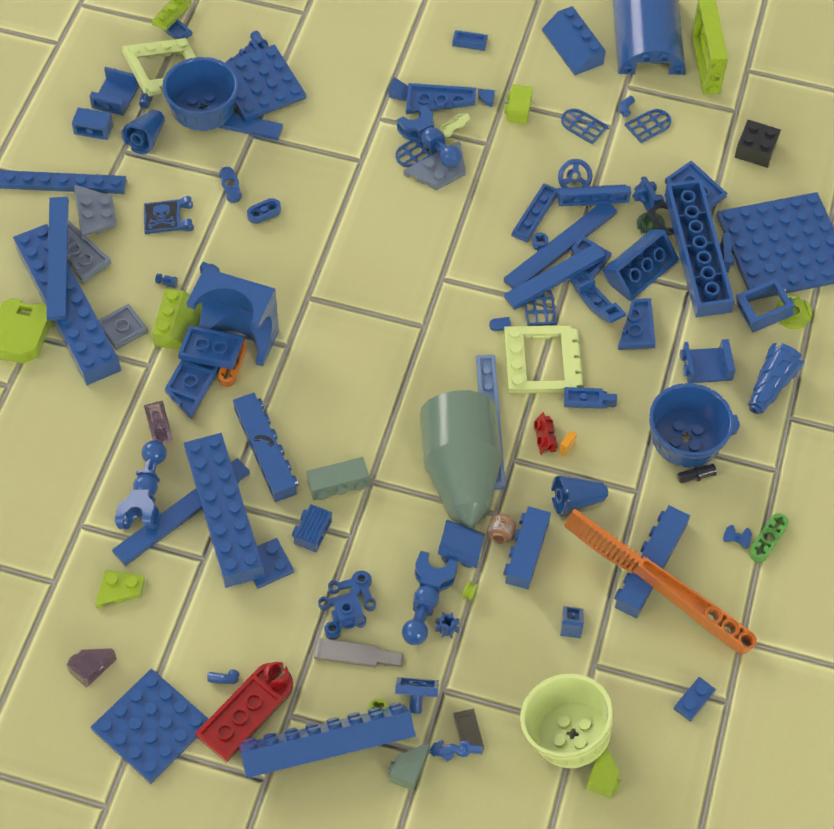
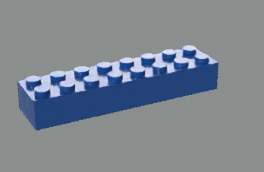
[664,179,735,318]
[184,432,264,588]
[239,702,416,778]

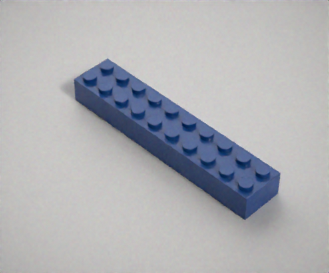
[13,224,121,386]

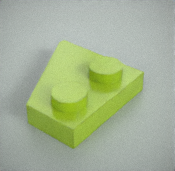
[95,570,145,608]

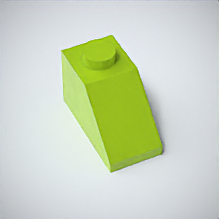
[586,747,621,798]

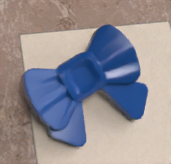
[723,525,752,549]

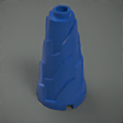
[748,343,805,414]

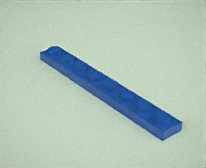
[0,170,127,194]

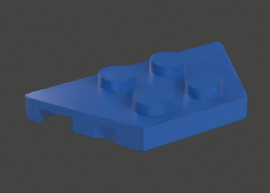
[165,360,220,419]

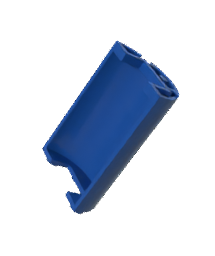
[613,0,686,75]

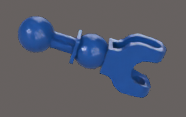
[396,106,462,168]
[115,440,167,529]
[402,551,458,645]

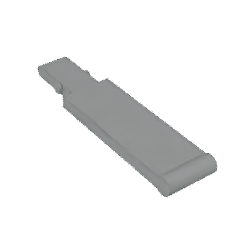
[314,638,403,668]

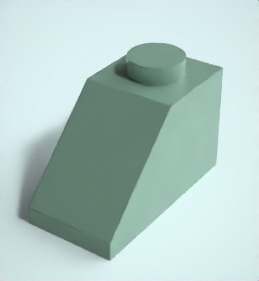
[388,744,430,791]

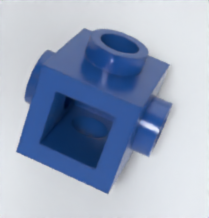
[331,596,364,629]

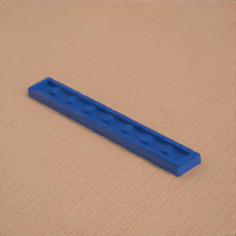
[46,197,69,321]
[504,204,617,289]
[112,458,250,566]

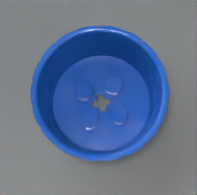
[162,57,238,131]
[649,383,734,467]

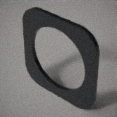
[647,201,674,236]

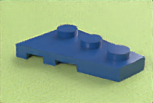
[618,298,655,350]

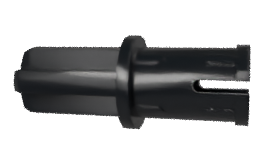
[677,463,717,484]

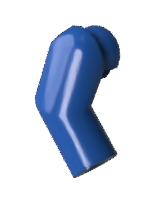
[207,669,240,684]

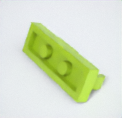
[152,0,191,31]

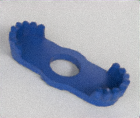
[219,167,242,203]

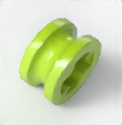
[461,581,479,601]
[369,698,388,709]

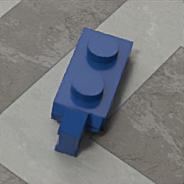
[564,387,617,409]

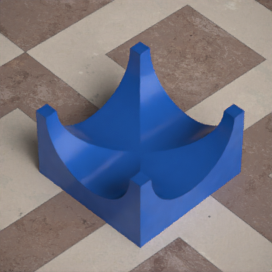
[186,268,279,366]

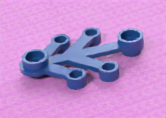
[318,571,376,640]

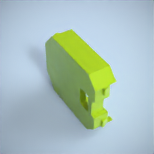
[0,298,52,363]

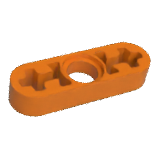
[218,340,247,387]

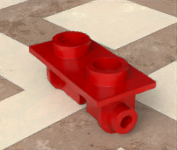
[534,412,558,455]

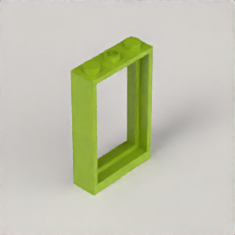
[691,0,728,94]

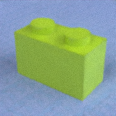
[504,84,533,124]

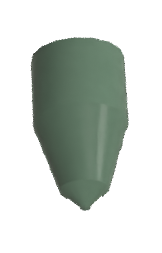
[420,390,502,529]

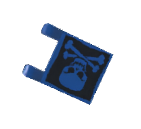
[144,196,194,234]

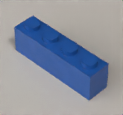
[503,506,551,590]

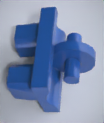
[633,177,664,212]

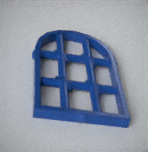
[561,109,608,144]
[624,109,671,143]
[396,140,438,167]
[525,290,557,326]

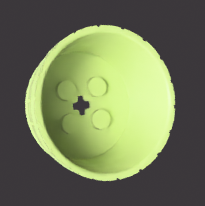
[520,674,613,768]

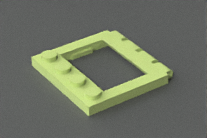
[122,38,196,96]
[504,325,584,393]

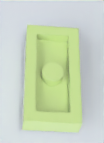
[438,113,470,138]

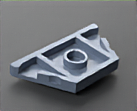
[404,141,466,190]
[74,185,116,240]

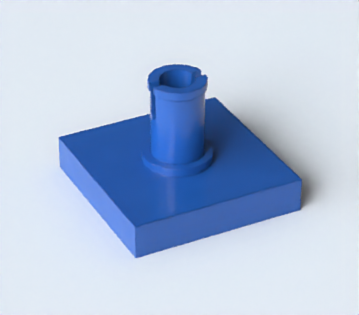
[395,677,439,713]

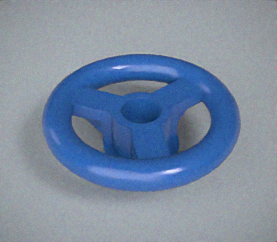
[558,159,593,188]

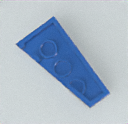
[406,83,476,114]

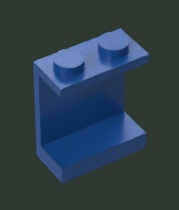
[89,67,139,116]
[680,339,736,383]

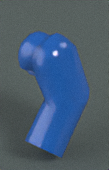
[618,95,635,117]

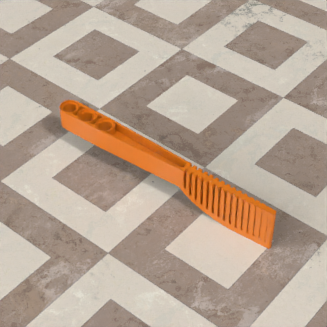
[564,509,757,654]

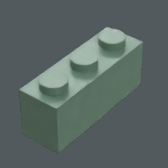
[306,457,370,500]

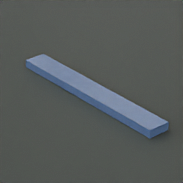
[476,355,506,490]

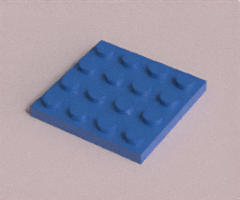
[226,44,306,122]
[90,668,209,784]

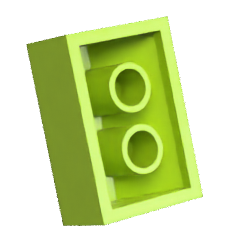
[152,288,202,350]

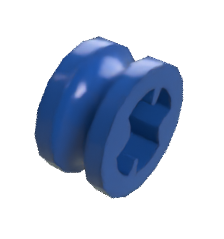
[532,233,548,251]

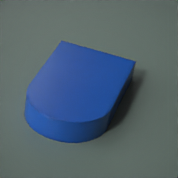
[489,317,511,331]

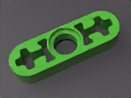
[749,513,788,563]

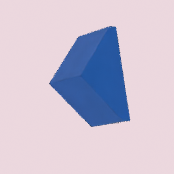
[560,606,584,638]

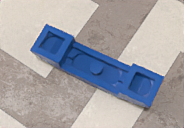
[570,270,626,323]

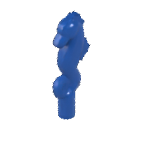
[429,740,483,762]

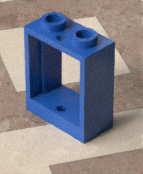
[736,278,795,333]

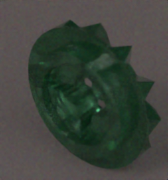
[637,212,665,234]

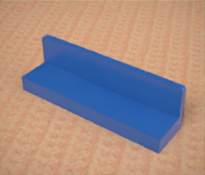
[557,184,631,207]

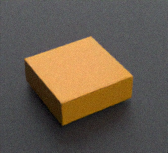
[559,431,577,457]

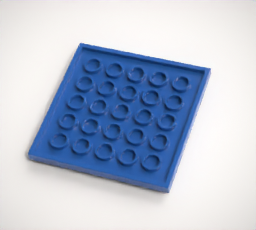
[716,192,834,300]

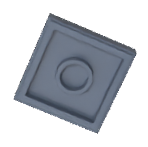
[98,304,148,350]

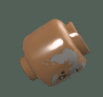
[488,514,516,544]

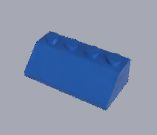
[542,6,606,76]
[602,229,680,301]

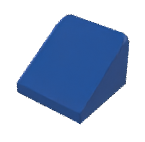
[389,78,408,101]

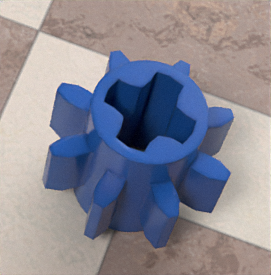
[435,612,460,638]

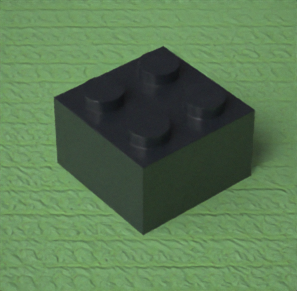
[734,119,781,168]

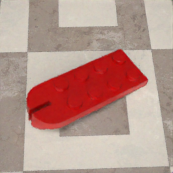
[195,662,293,763]

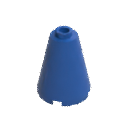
[121,110,165,154]
[551,476,608,515]

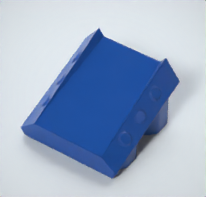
[438,520,485,568]

